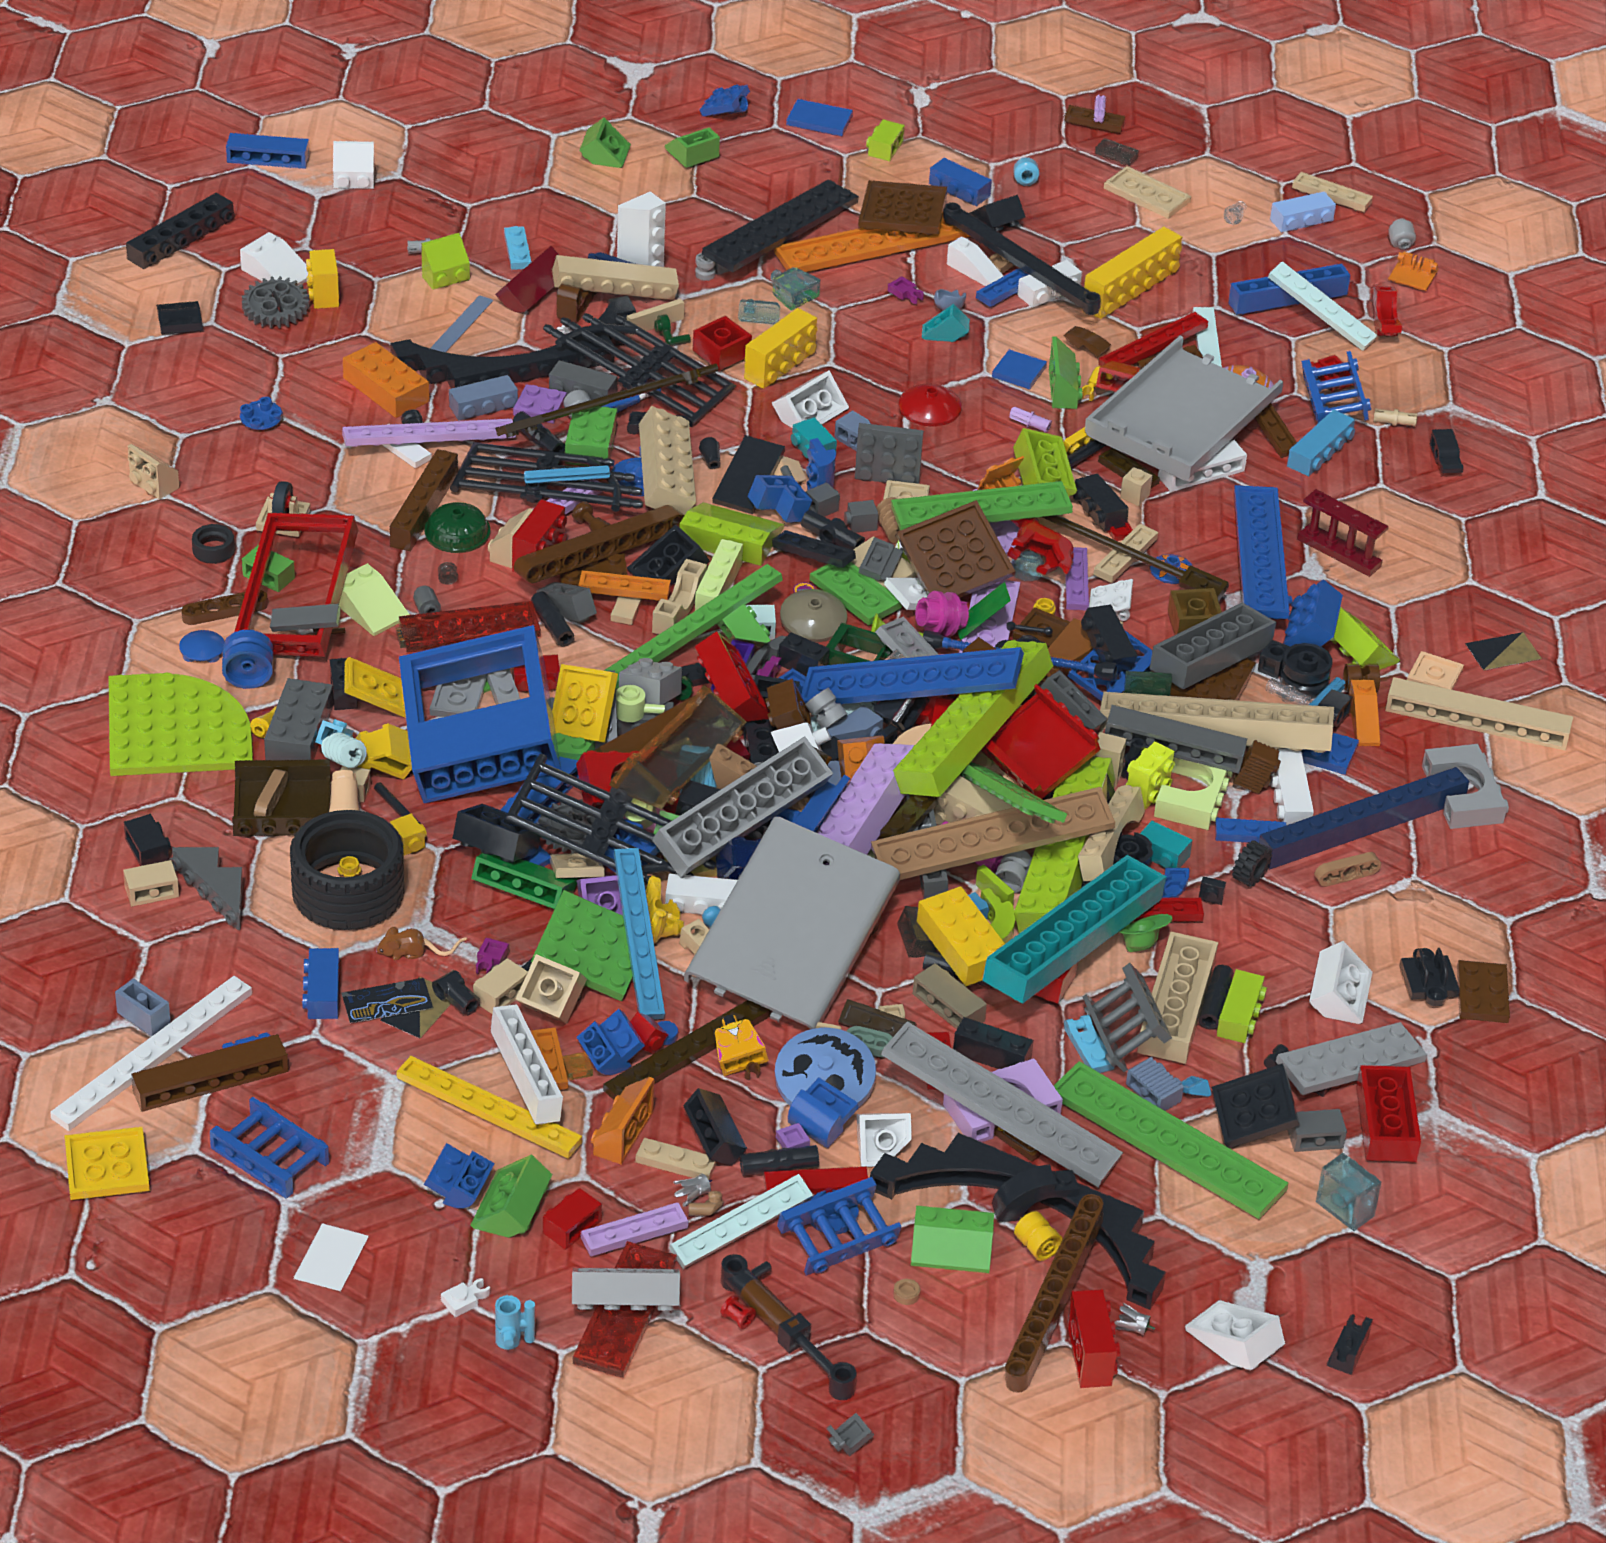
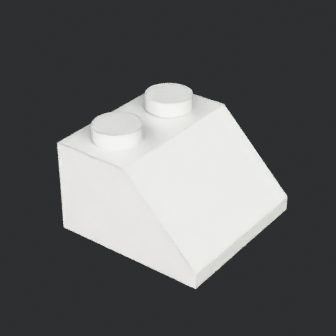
[333,141,375,189]

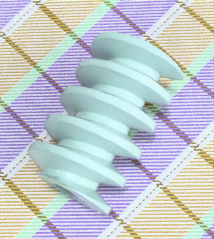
[321,732,367,768]

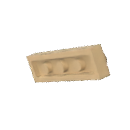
[1292,172,1373,212]
[1093,524,1158,583]

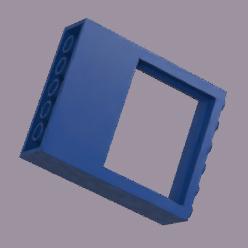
[399,625,561,803]

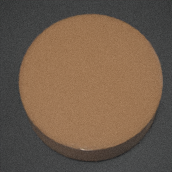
[893,1279,920,1305]

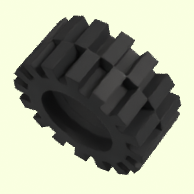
[1232,840,1272,887]

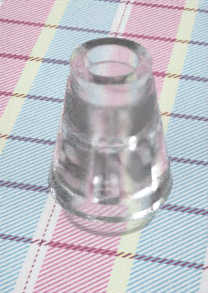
[1224,201,1246,224]

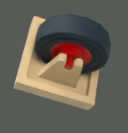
[256,481,311,537]

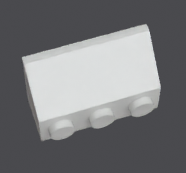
[772,371,849,428]
[1309,941,1373,1024]

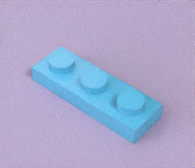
[504,226,531,270]

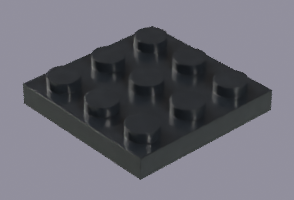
[1212,1063,1300,1148]

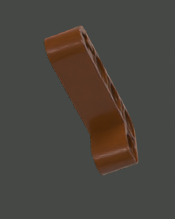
[557,283,597,323]

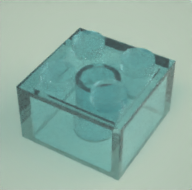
[1316,1153,1382,1231]

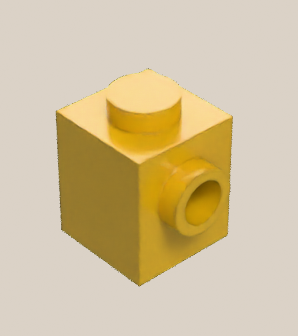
[390,814,427,856]

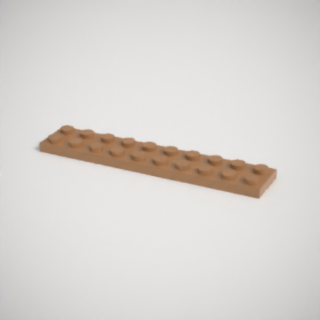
[871,787,1115,880]

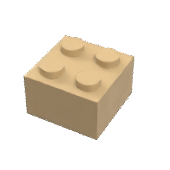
[515,954,587,1024]

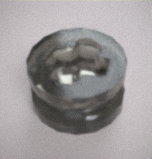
[437,562,458,584]

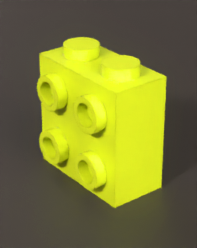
[1126,741,1175,810]

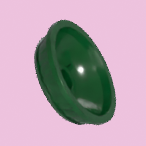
[424,502,491,553]

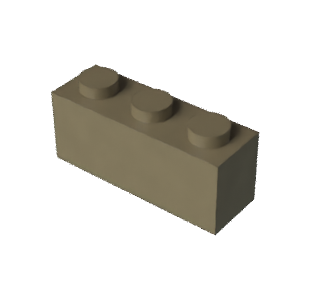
[912,963,987,1029]

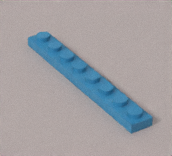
[614,848,665,1019]

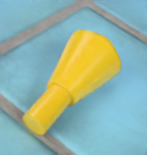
[250,706,277,738]

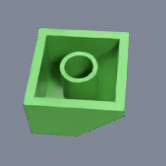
[579,118,631,168]

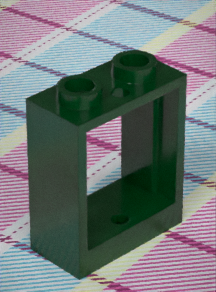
[826,623,893,665]

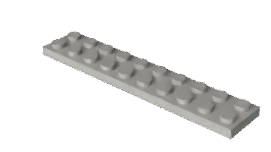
[881,1021,1123,1187]

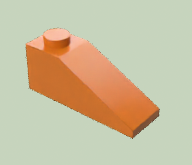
[1349,680,1380,746]

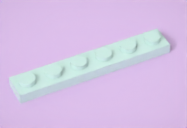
[1268,262,1377,351]
[669,1174,813,1269]

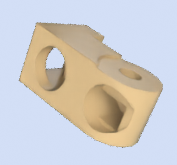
[679,919,709,954]

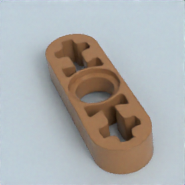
[254,769,288,816]
[1314,852,1381,887]

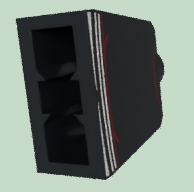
[871,697,929,733]

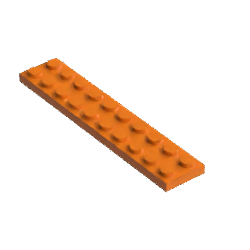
[774,215,971,275]

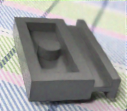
[858,537,904,581]

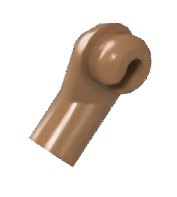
[688,1191,723,1216]

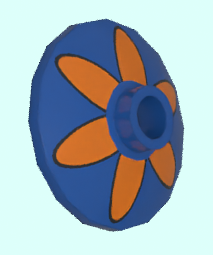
[1150,554,1192,584]

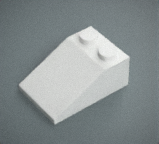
[240,232,308,285]
[1185,1300,1285,1370]

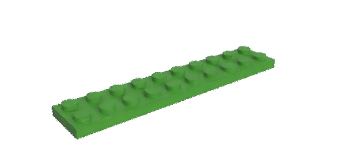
[960,762,1067,824]
[1054,1061,1289,1219]

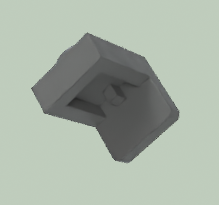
[826,1413,875,1456]

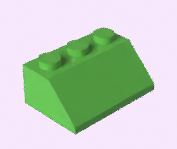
[1049,336,1082,409]
[471,1154,552,1238]
[911,1206,994,1273]

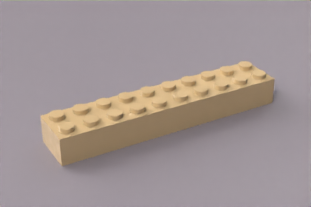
[1099,692,1334,753]

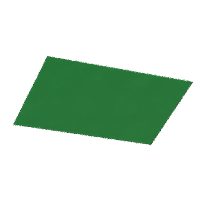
[957,582,1011,640]

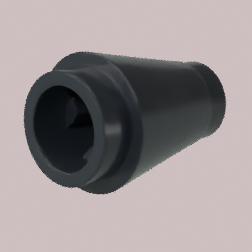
[699,437,720,469]

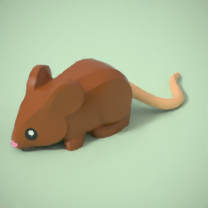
[376,927,467,960]

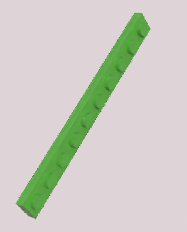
[604,564,783,689]

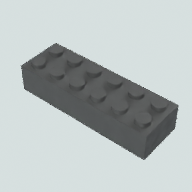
[1150,602,1276,689]

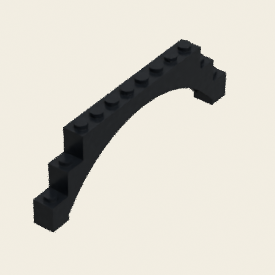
[390,296,636,389]
[870,1133,1166,1310]

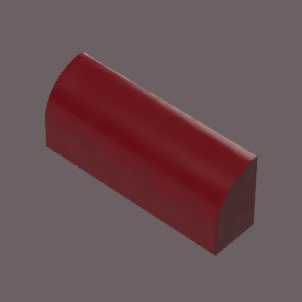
[495,246,559,313]

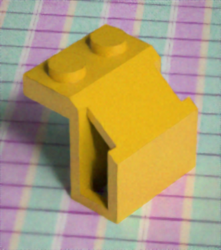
[355,723,412,780]

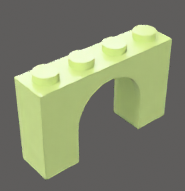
[1154,757,1233,830]

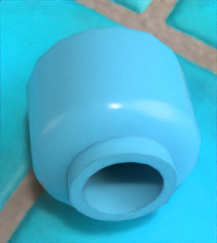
[1013,157,1040,186]

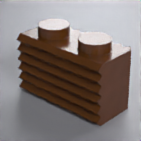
[1233,740,1281,794]

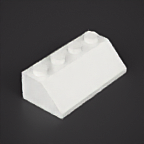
[617,192,666,267]

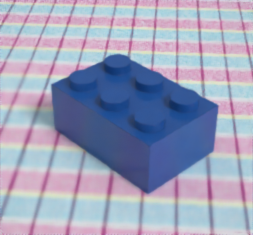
[1284,579,1343,647]

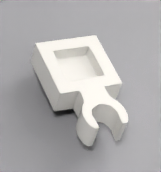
[441,1278,490,1318]

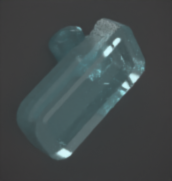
[738,299,780,324]

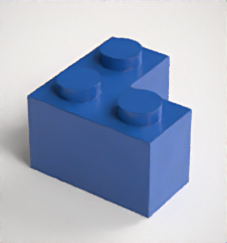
[747,475,812,523]

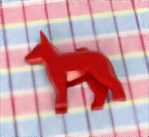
[1007,517,1074,575]

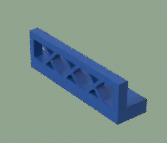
[794,775,850,832]

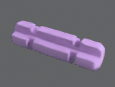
[1094,95,1106,122]

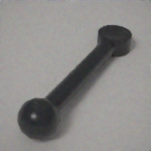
[1006,622,1053,636]

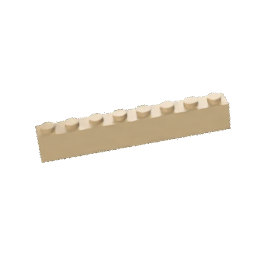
[1385,677,1573,751]

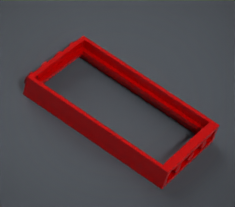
[234,513,359,657]

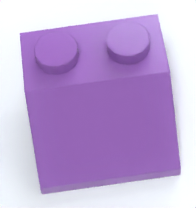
[577,875,623,916]

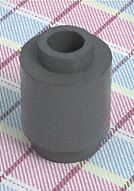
[413,585,441,618]

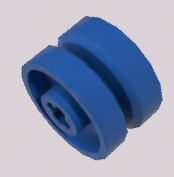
[222,630,273,689]

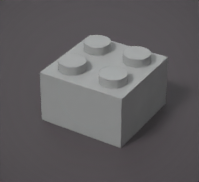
[619,658,682,705]

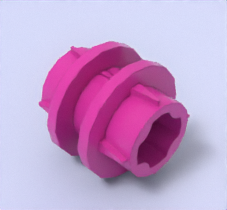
[915,591,969,637]

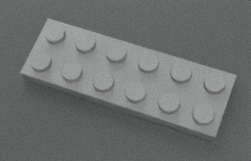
[1276,1022,1427,1095]

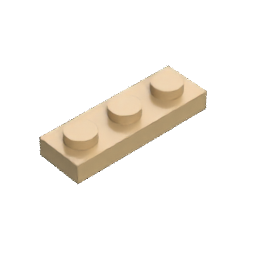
[636,1138,717,1180]

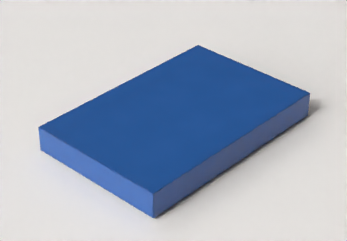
[786,99,853,136]

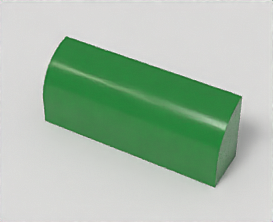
[471,853,578,909]

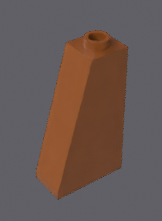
[1042,618,1098,682]

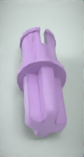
[1009,407,1052,433]

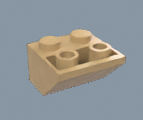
[128,444,179,500]

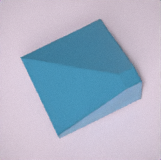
[1181,1076,1212,1096]

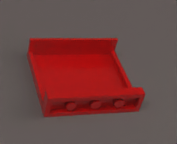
[980,684,1101,799]

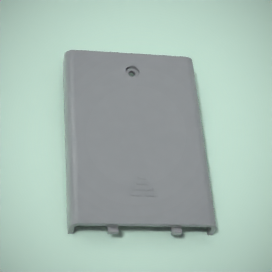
[1085,336,1283,480]
[684,817,900,1029]

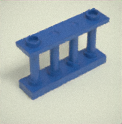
[1301,351,1371,424]
[210,1097,329,1199]
[777,1177,902,1276]

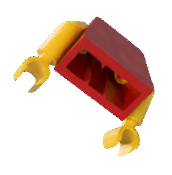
[1082,361,1140,401]

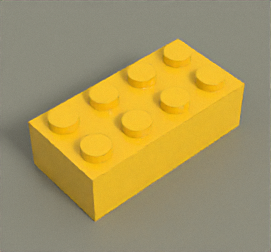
[744,308,818,389]
[917,886,1005,986]

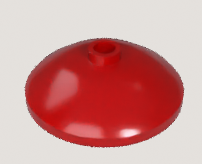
[899,384,962,427]

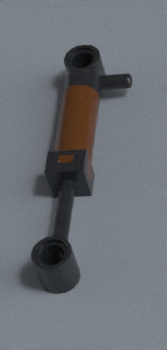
[721,1254,857,1400]

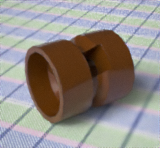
[1343,664,1380,693]

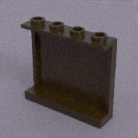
[232,759,331,836]

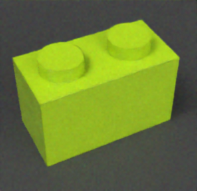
[866,119,905,161]

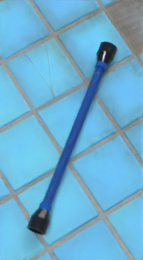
[923,630,1118,681]

